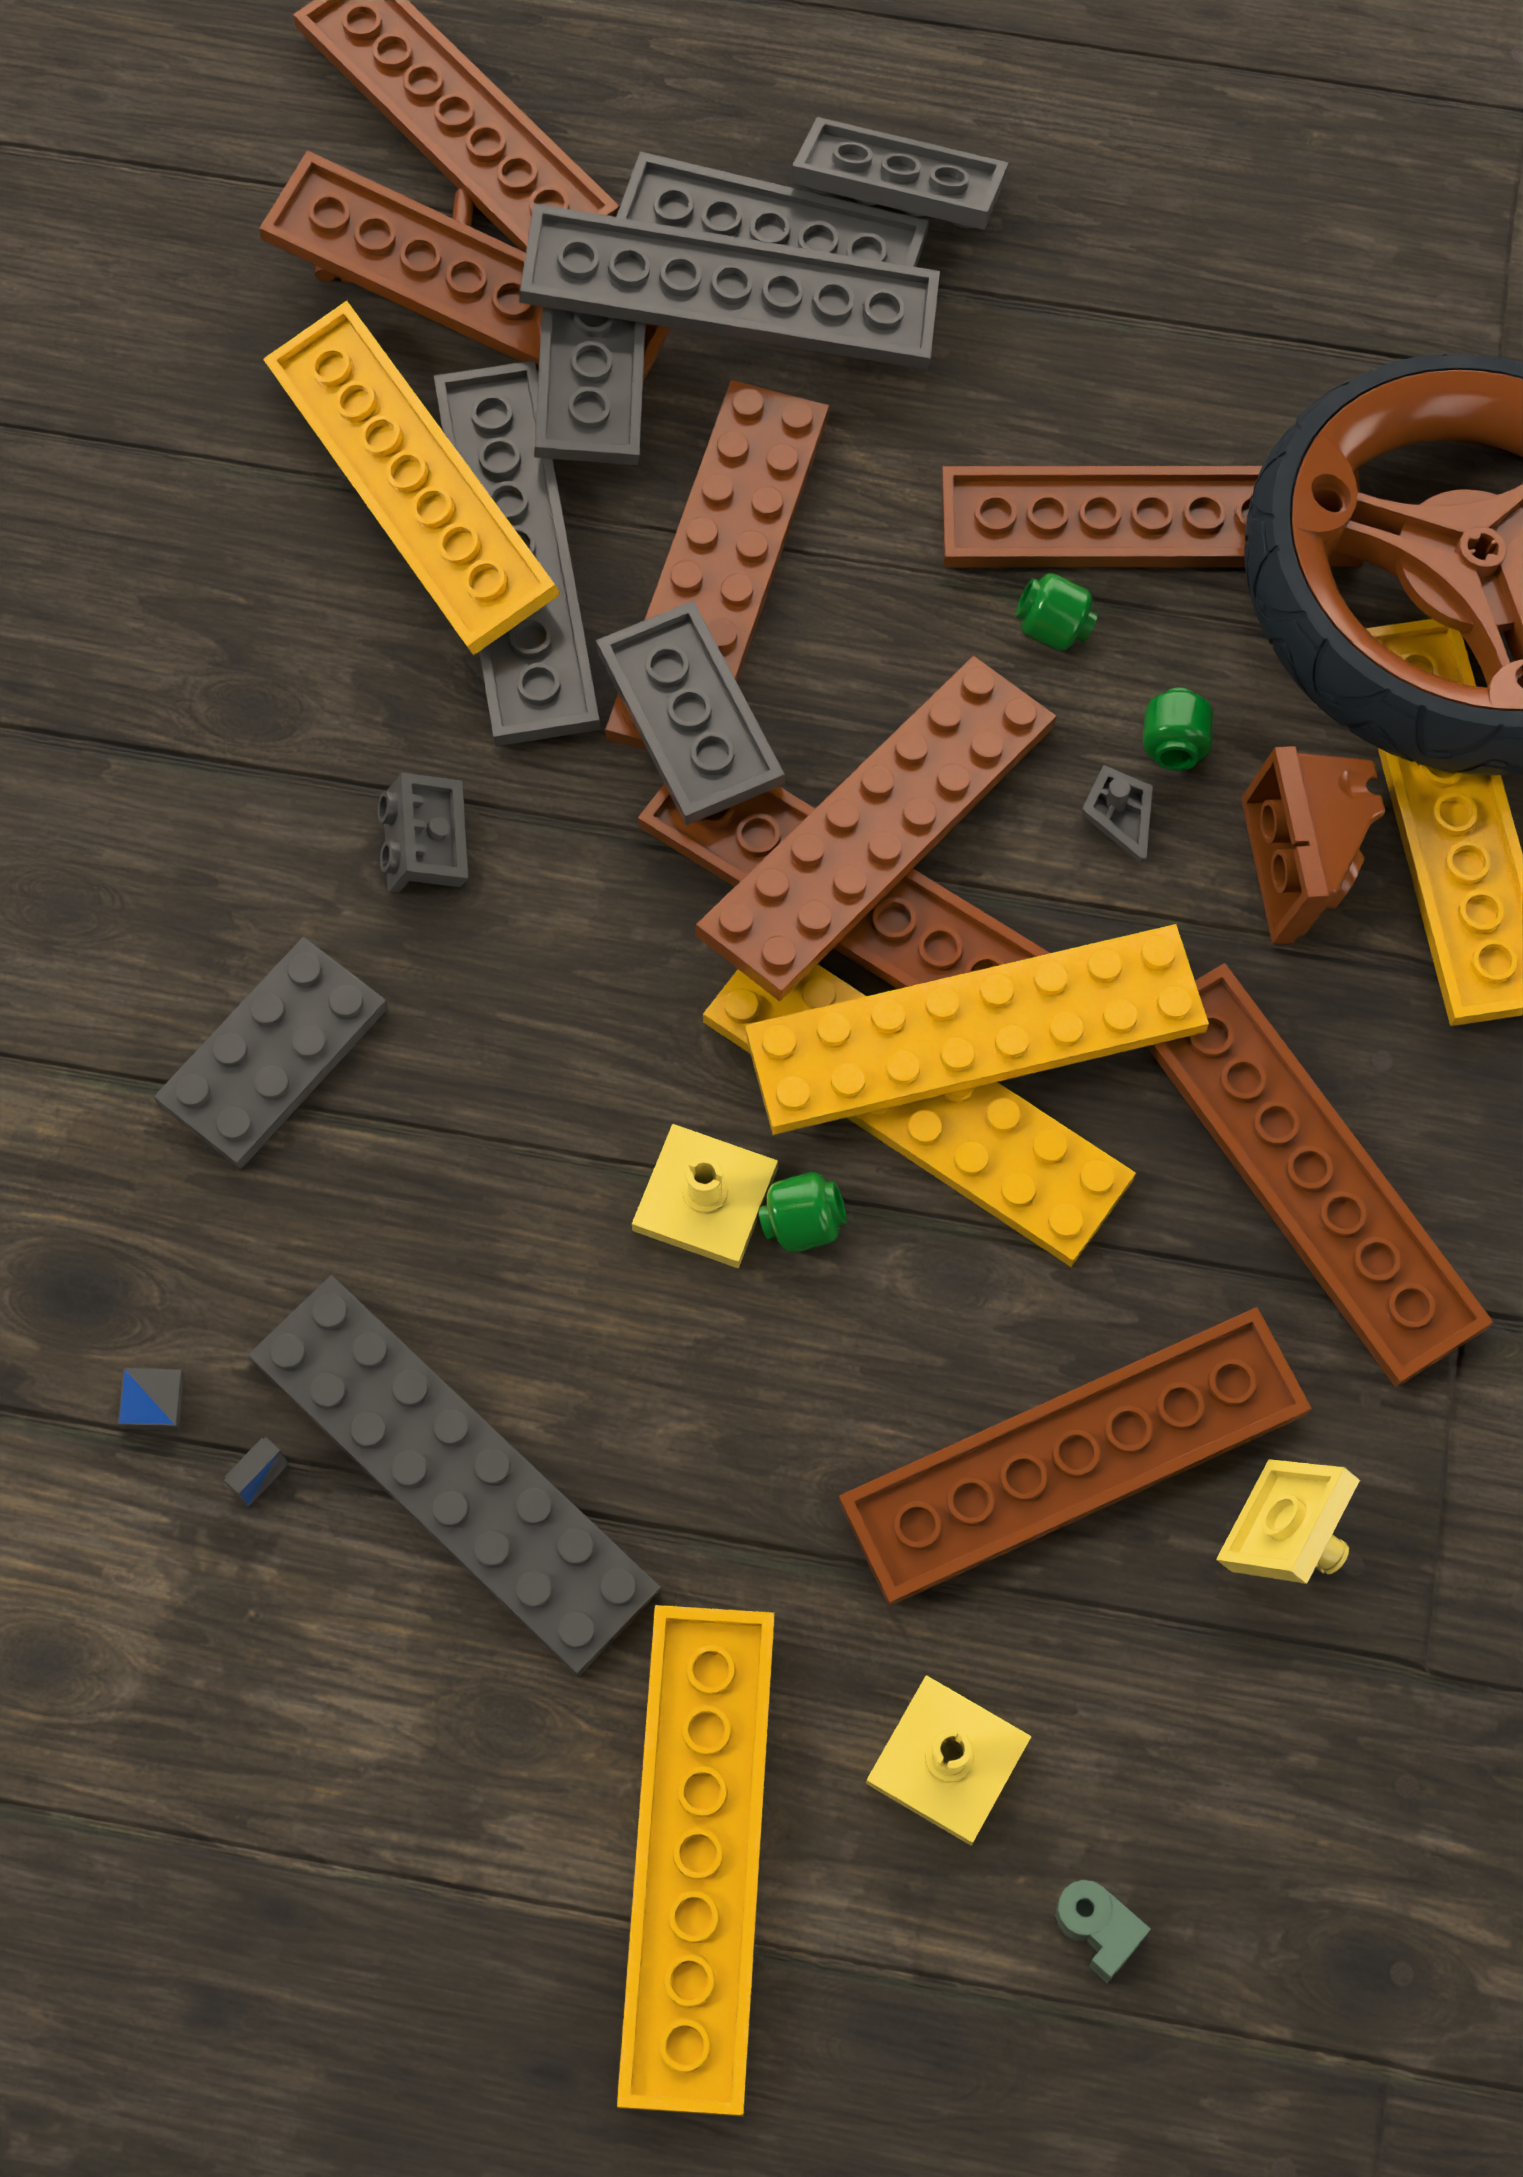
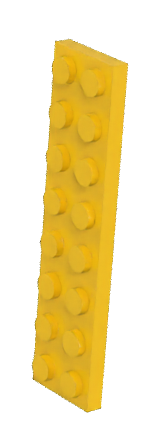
[263,301,561,656]
[1365,619,1523,1026]
[745,924,1209,1135]
[703,964,1136,1267]
[617,1605,774,2116]

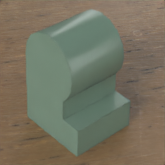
[1055,1880,1151,1984]

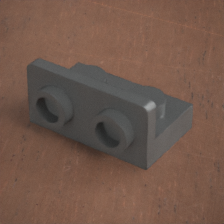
[377,772,468,893]

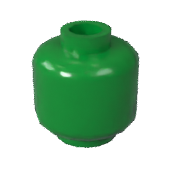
[1015,573,1098,652]
[1143,688,1214,771]
[759,1172,847,1253]

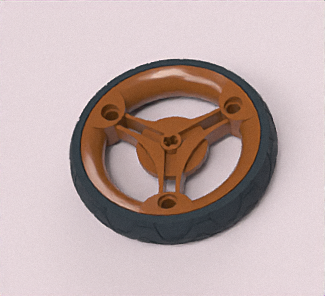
[1244,353,1523,775]

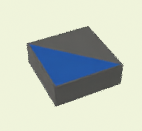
[118,1368,185,1431]
[224,1437,289,1507]

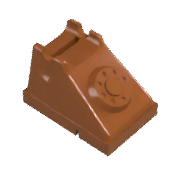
[1241,746,1385,944]

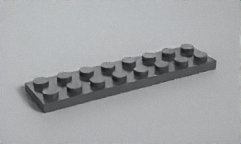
[519,203,940,370]
[434,361,601,747]
[248,1275,661,1678]

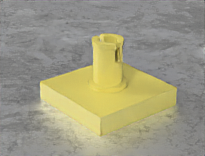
[632,1124,778,1269]
[1216,1459,1360,1584]
[866,1675,1032,1846]

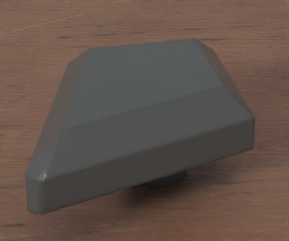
[1081,765,1153,864]

